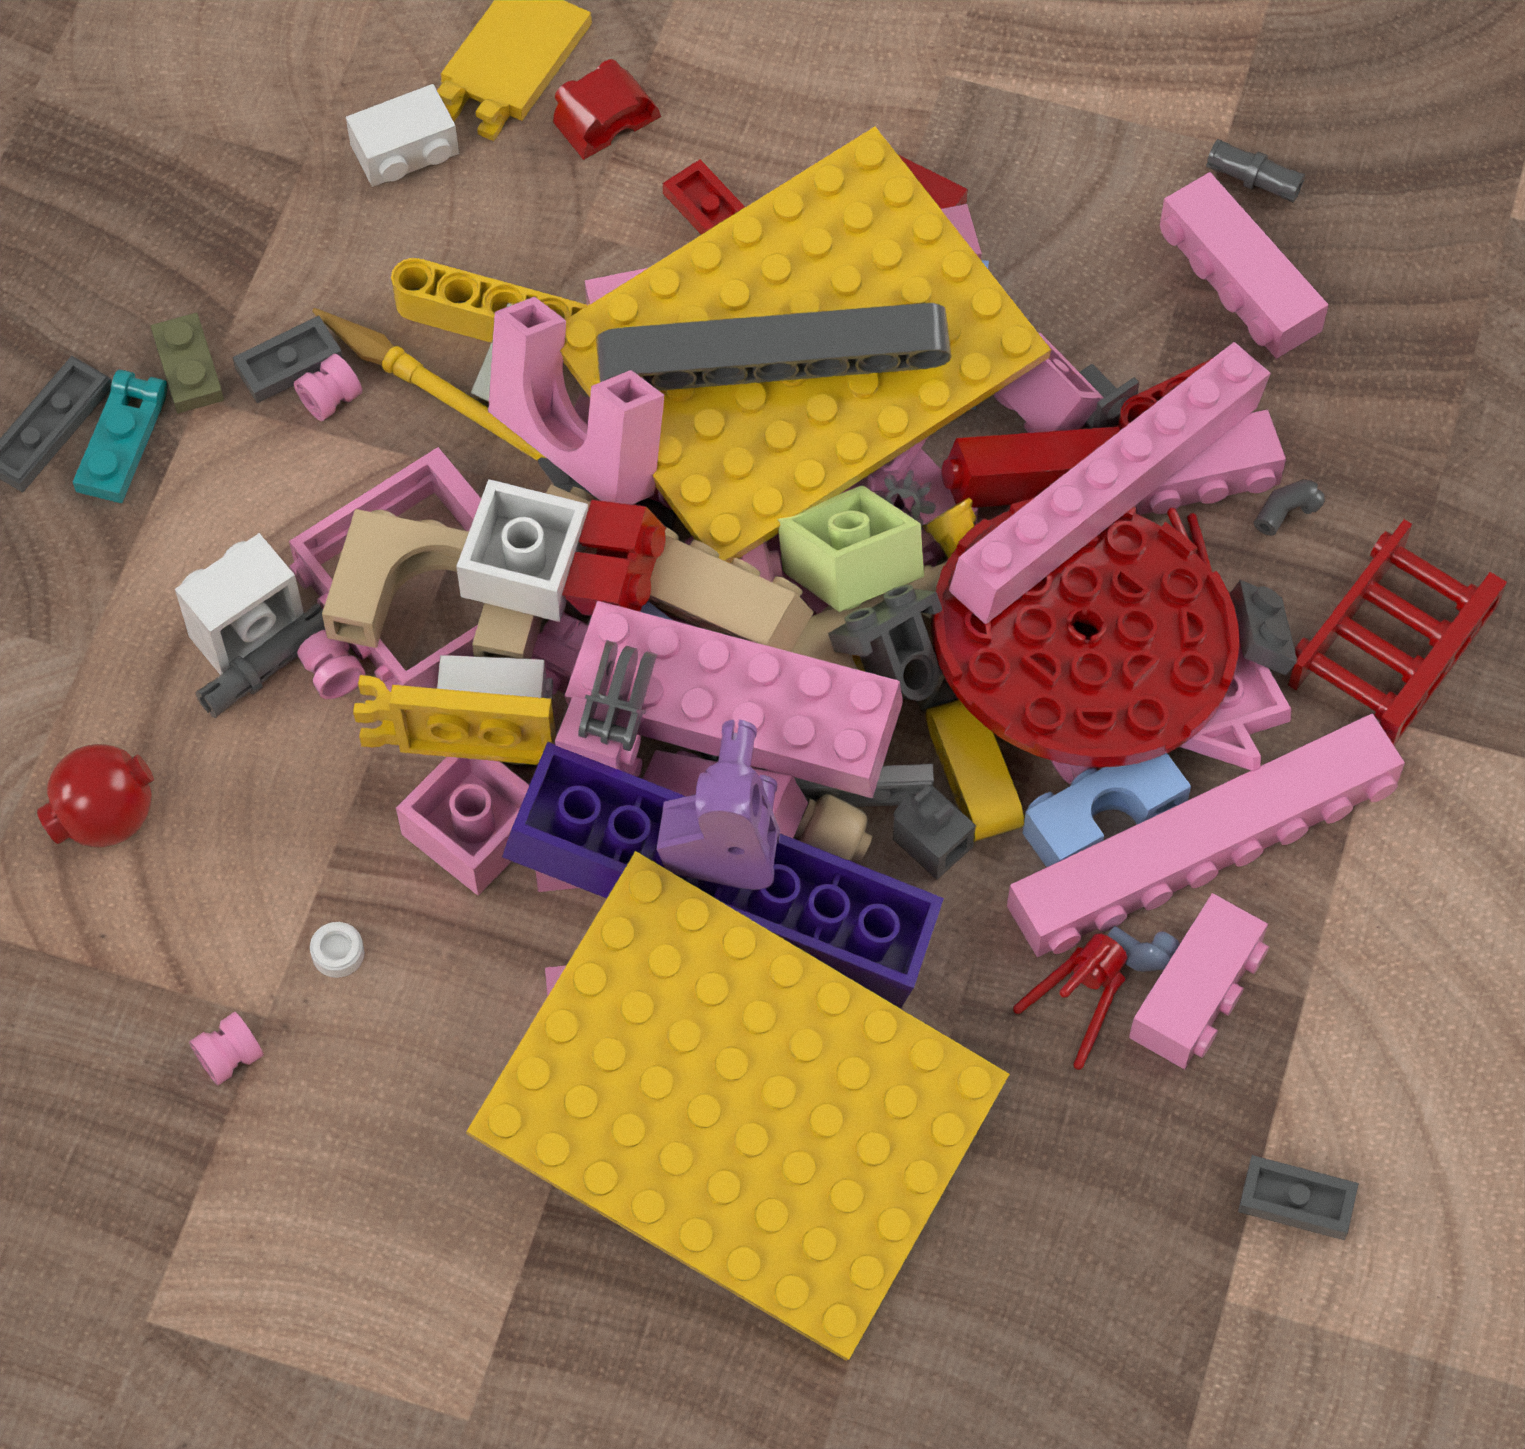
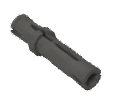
[195,604,325,718]

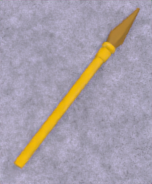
[312,308,546,461]

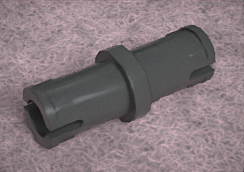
[1206,139,1305,203]

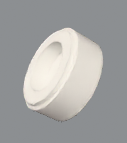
[310,922,364,978]

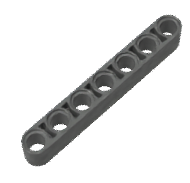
[596,303,952,391]

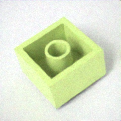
[778,485,924,612]

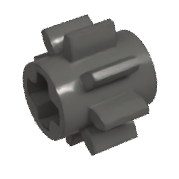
[874,470,936,530]

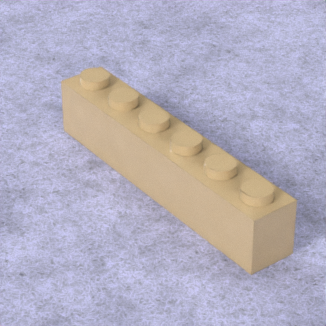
[546,484,814,652]

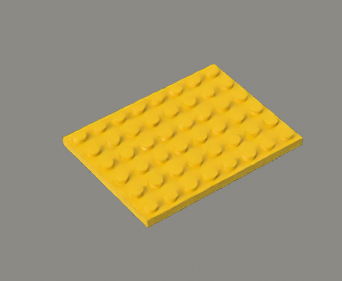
[560,126,1051,563]
[466,851,1010,1361]

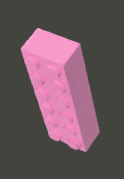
[564,601,903,798]

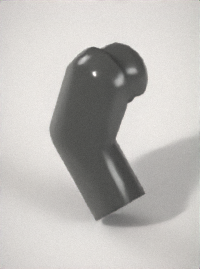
[1254,479,1325,536]

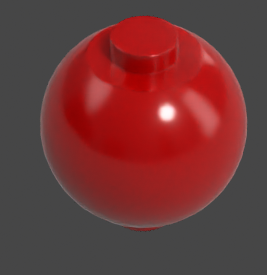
[37,744,154,848]

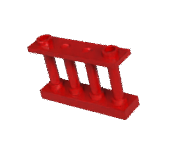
[1288,519,1507,746]

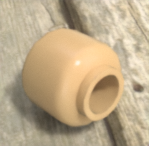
[794,794,873,864]

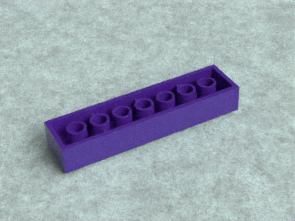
[502,742,944,1009]

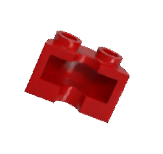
[553,59,662,160]

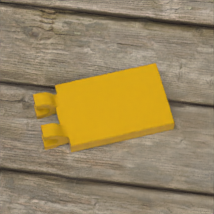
[437,0,592,142]
[353,675,557,765]

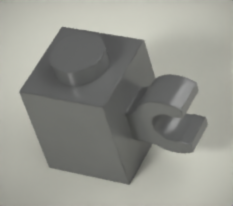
[893,785,976,880]

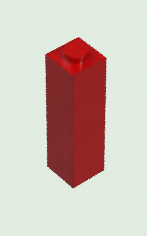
[941,427,1120,508]

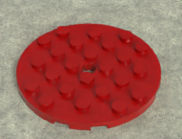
[931,498,1239,768]

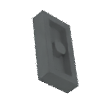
[232,316,343,403]
[1229,580,1297,675]
[1238,1155,1359,1241]

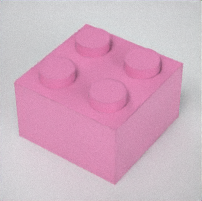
[396,757,529,896]

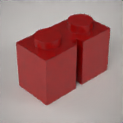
[562,499,666,616]

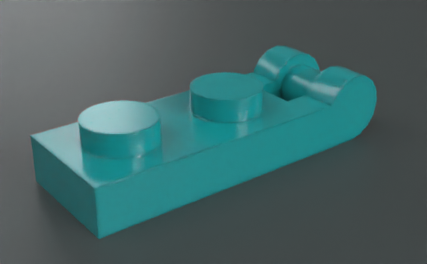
[73,369,168,504]

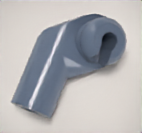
[1107,926,1180,972]

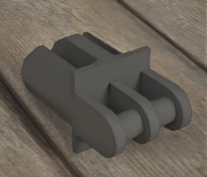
[578,640,657,751]

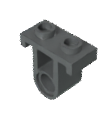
[828,585,942,701]

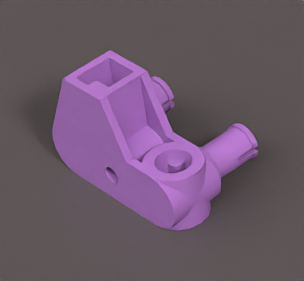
[657,720,780,890]

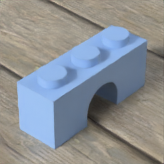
[1023,753,1191,867]

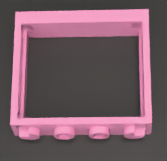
[289,447,544,691]

